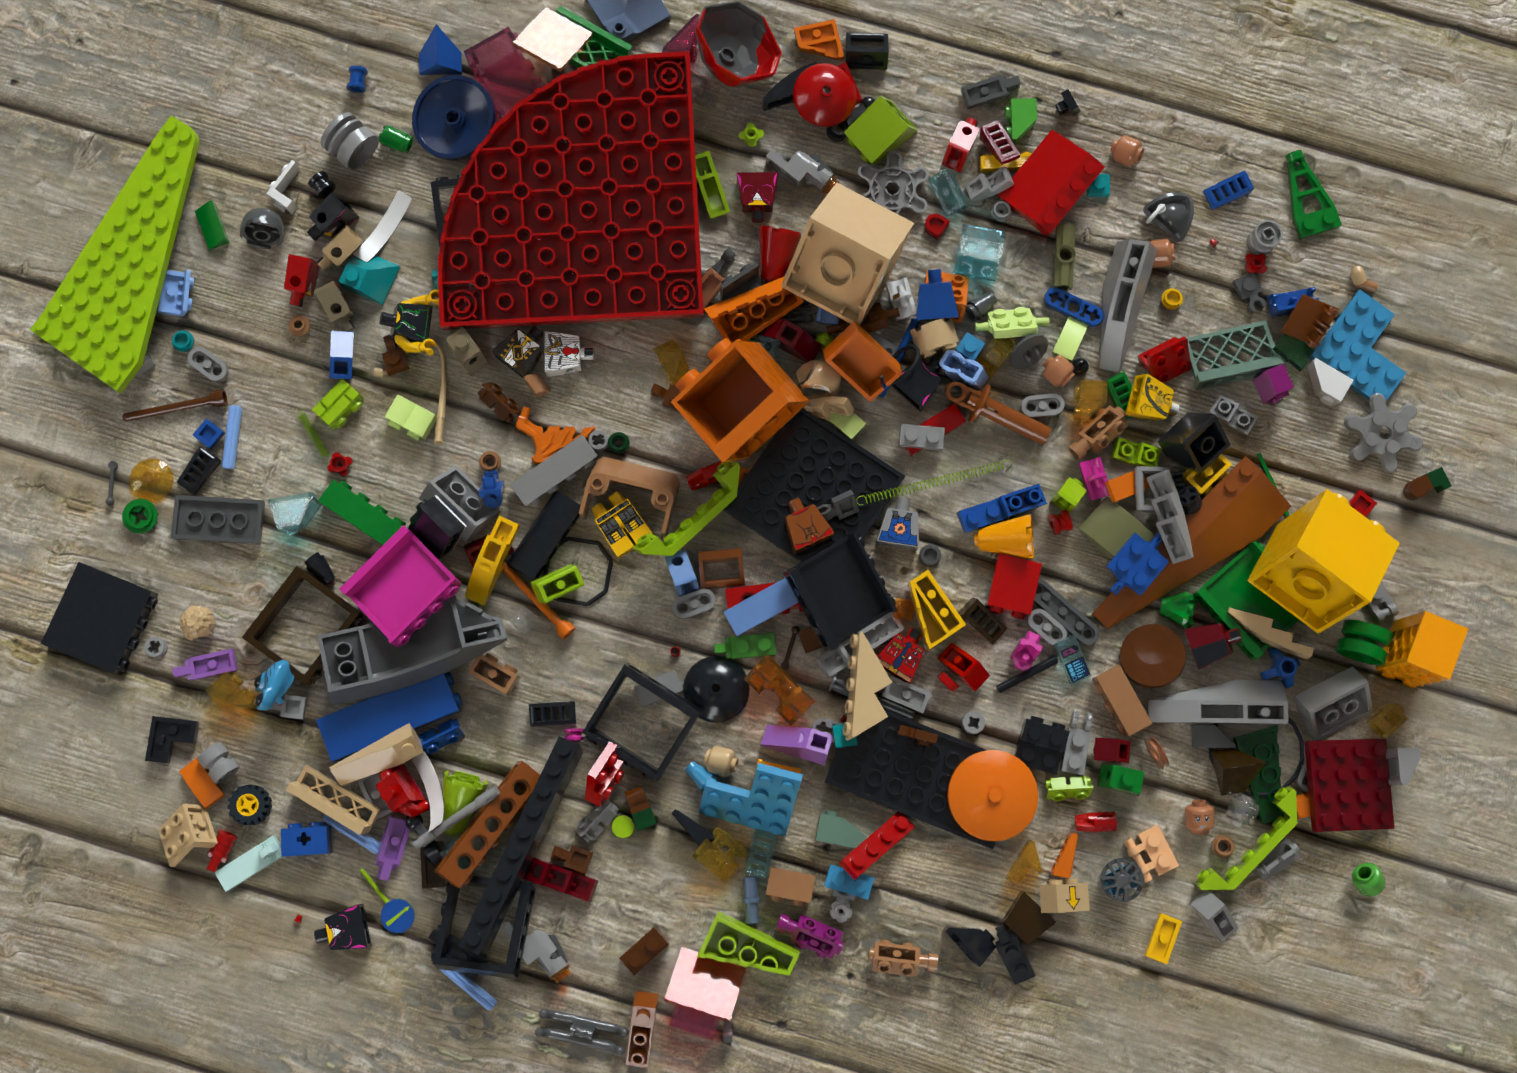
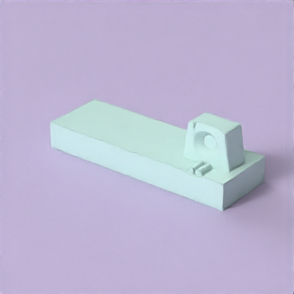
[215,835,282,892]

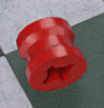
[1048,509,1073,535]

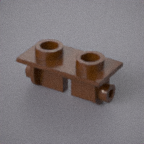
[478,382,521,423]

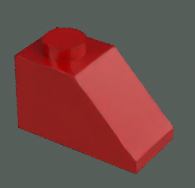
[937,643,990,691]

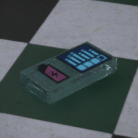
[1053,635,1092,685]

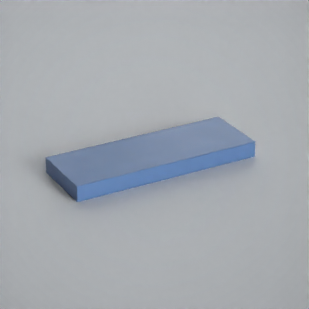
[723,578,799,637]

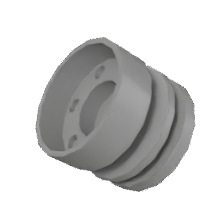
[320,112,379,171]

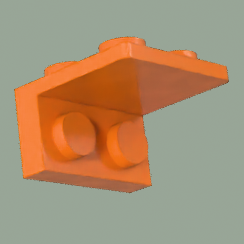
[925,270,969,324]

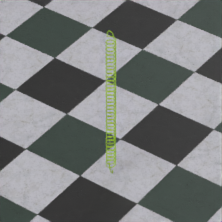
[856,460,1012,506]

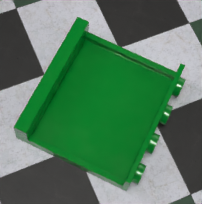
[1193,541,1299,661]

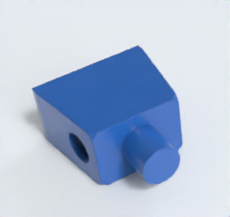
[916,269,958,320]

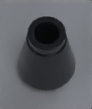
[304,552,336,585]

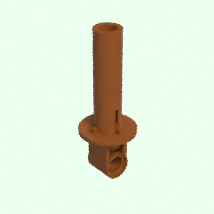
[944,381,1051,445]

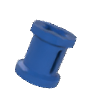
[346,66,368,93]

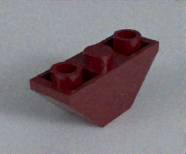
[756,319,822,363]

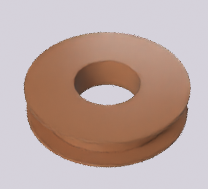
[1145,736,1169,769]

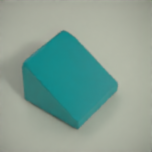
[832,724,858,748]

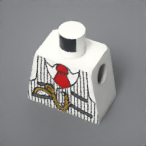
[545,331,594,377]

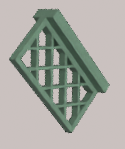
[1187,321,1284,390]

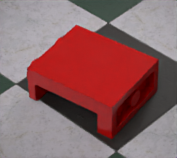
[985,553,1042,619]

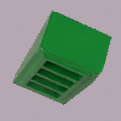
[1103,371,1132,420]

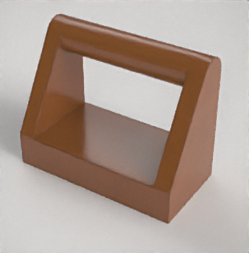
[697,548,745,589]

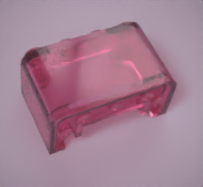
[464,27,545,119]

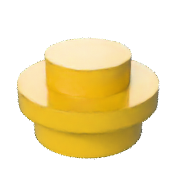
[1161,288,1183,310]

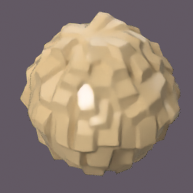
[179,605,216,641]

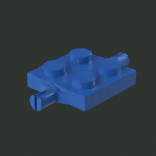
[1105,532,1169,596]

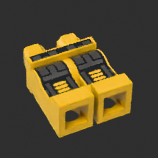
[591,491,653,560]

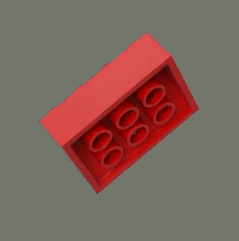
[997,130,1105,236]

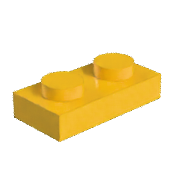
[1144,913,1182,964]

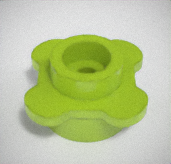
[739,122,764,147]

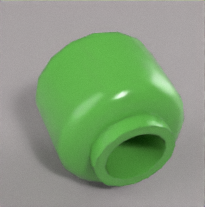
[1352,863,1386,897]

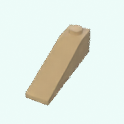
[329,723,423,786]

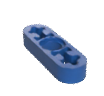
[1044,287,1104,327]

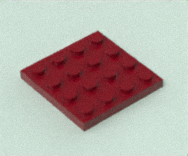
[1304,739,1395,832]

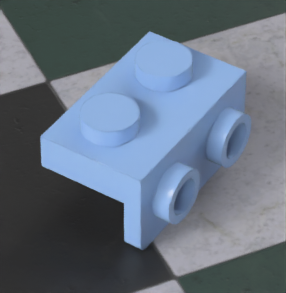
[157,270,194,317]

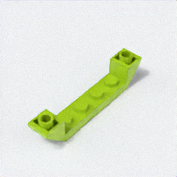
[633,462,740,556]
[1194,786,1297,890]

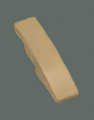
[1226,608,1314,659]

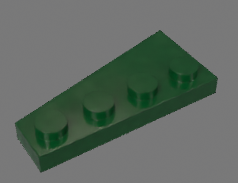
[1233,725,1284,824]

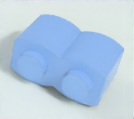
[939,350,989,391]

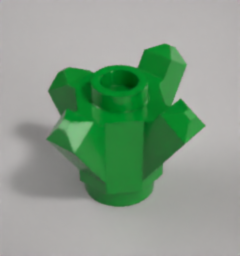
[1160,591,1197,629]

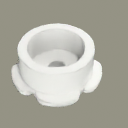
[830,901,852,923]

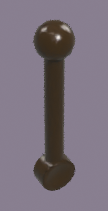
[781,626,800,670]

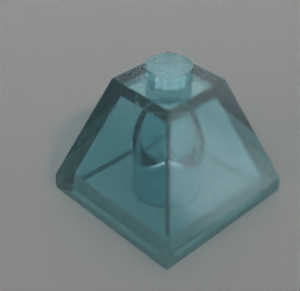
[268,492,323,535]

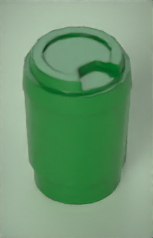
[379,125,413,153]

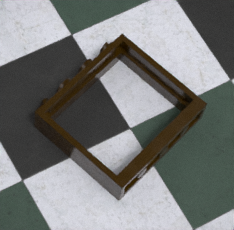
[242,566,365,686]

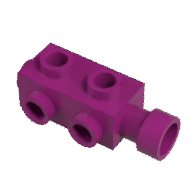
[775,914,844,959]

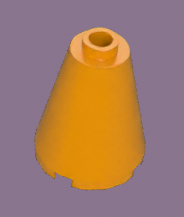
[974,515,1034,559]

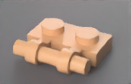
[1124,825,1179,883]

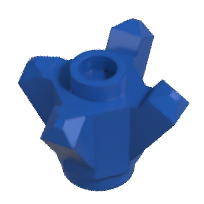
[1260,648,1301,689]

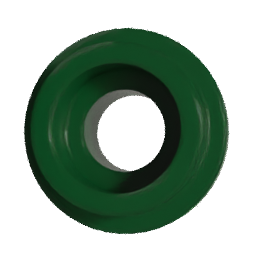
[608,432,630,454]

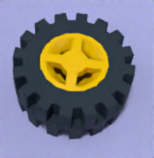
[227,785,272,826]

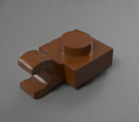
[382,335,410,376]
[651,384,681,413]
[551,845,593,876]

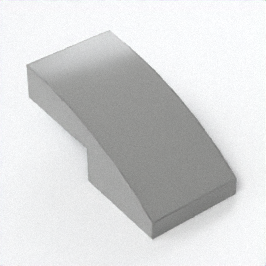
[965,166,1014,202]

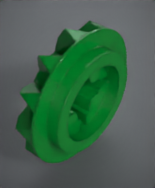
[122,499,159,534]

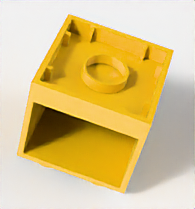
[1247,489,1400,634]

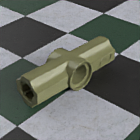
[1053,223,1076,291]

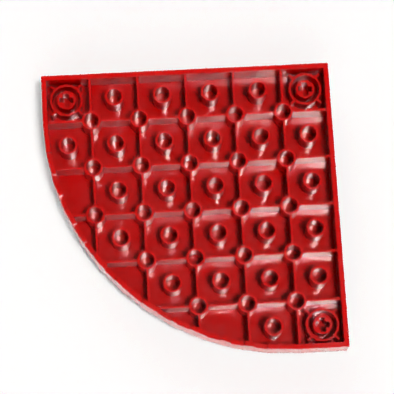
[438,51,704,330]

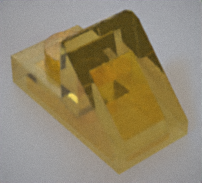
[1005,840,1043,884]

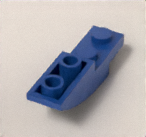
[956,484,1047,533]

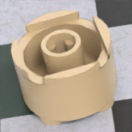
[910,318,959,360]

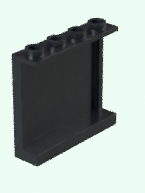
[783,533,897,651]
[41,562,158,675]

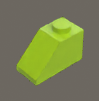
[1050,477,1087,513]

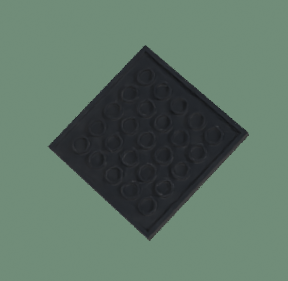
[723,408,905,562]

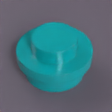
[172,330,194,352]

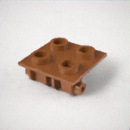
[1280,294,1339,349]

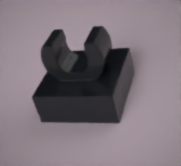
[1055,89,1081,116]

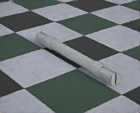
[413,786,500,850]

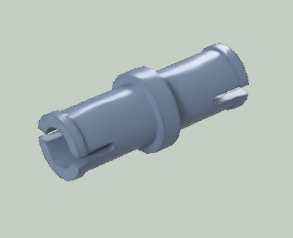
[742,876,760,924]

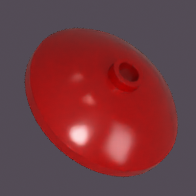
[793,63,857,127]

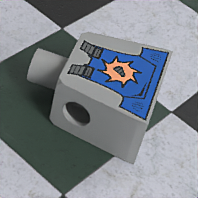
[876,497,919,551]

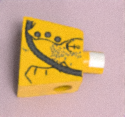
[1125,374,1179,421]

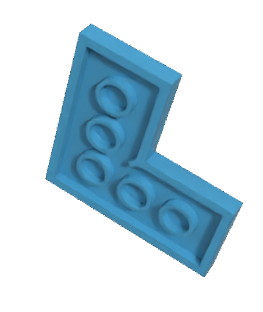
[1309,289,1406,401]
[699,763,803,836]

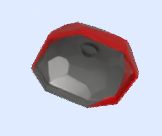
[695,1,782,87]

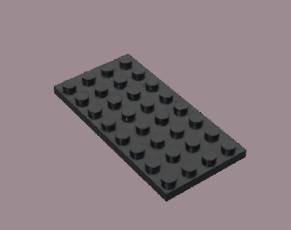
[825,709,996,849]

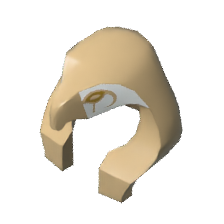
[793,360,841,400]

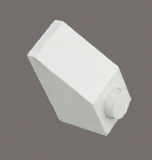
[1307,358,1353,406]

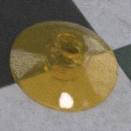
[129,459,174,502]

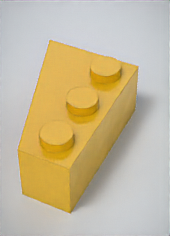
[908,570,966,652]

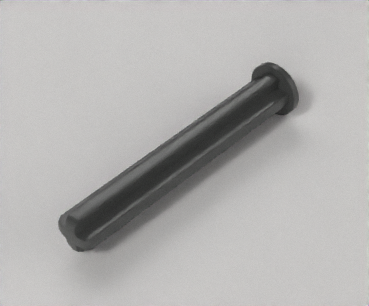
[828,675,915,720]

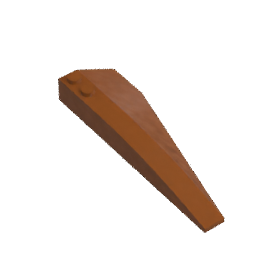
[1091,456,1291,630]

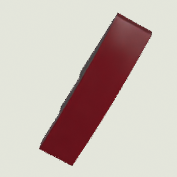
[523,857,598,902]

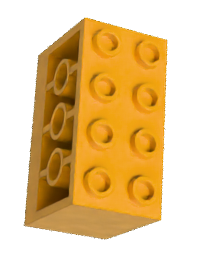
[1376,611,1469,688]

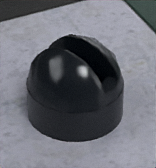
[1072,358,1089,377]

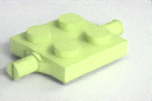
[975,307,1050,339]

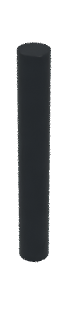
[996,655,1058,693]

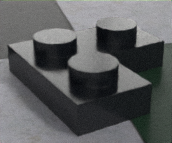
[145,716,199,764]

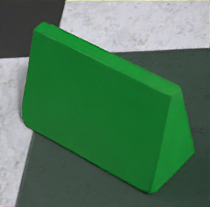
[195,200,230,250]

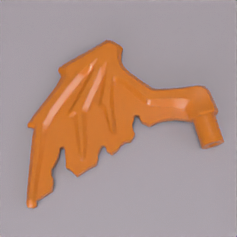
[516,406,596,465]

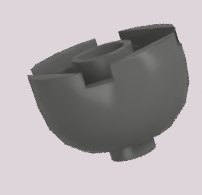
[240,208,284,249]

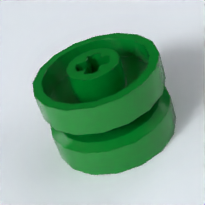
[1335,619,1393,666]

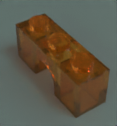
[744,655,815,726]

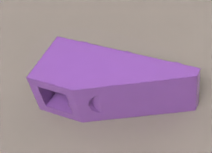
[760,725,833,765]

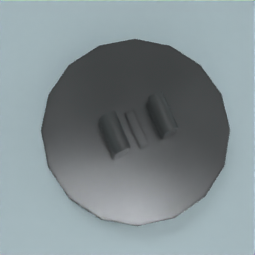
[1009,334,1048,369]

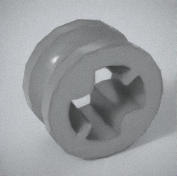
[589,430,608,451]
[144,637,168,658]

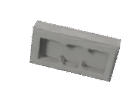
[634,670,683,708]

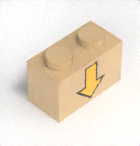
[1039,878,1090,913]

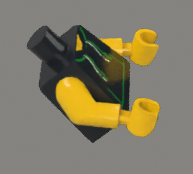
[379,289,439,356]

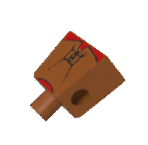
[785,498,834,554]

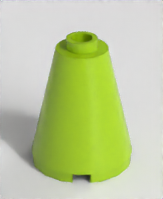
[442,771,488,836]

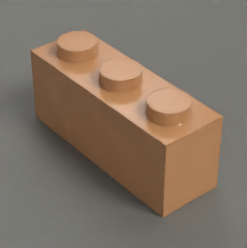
[1092,664,1152,737]

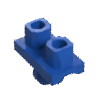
[479,470,505,508]

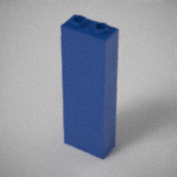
[316,672,463,762]

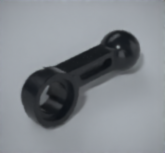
[826,96,875,142]
[405,814,443,869]

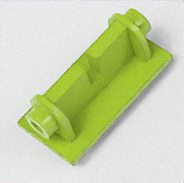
[1045,776,1093,801]

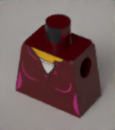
[737,172,778,223]

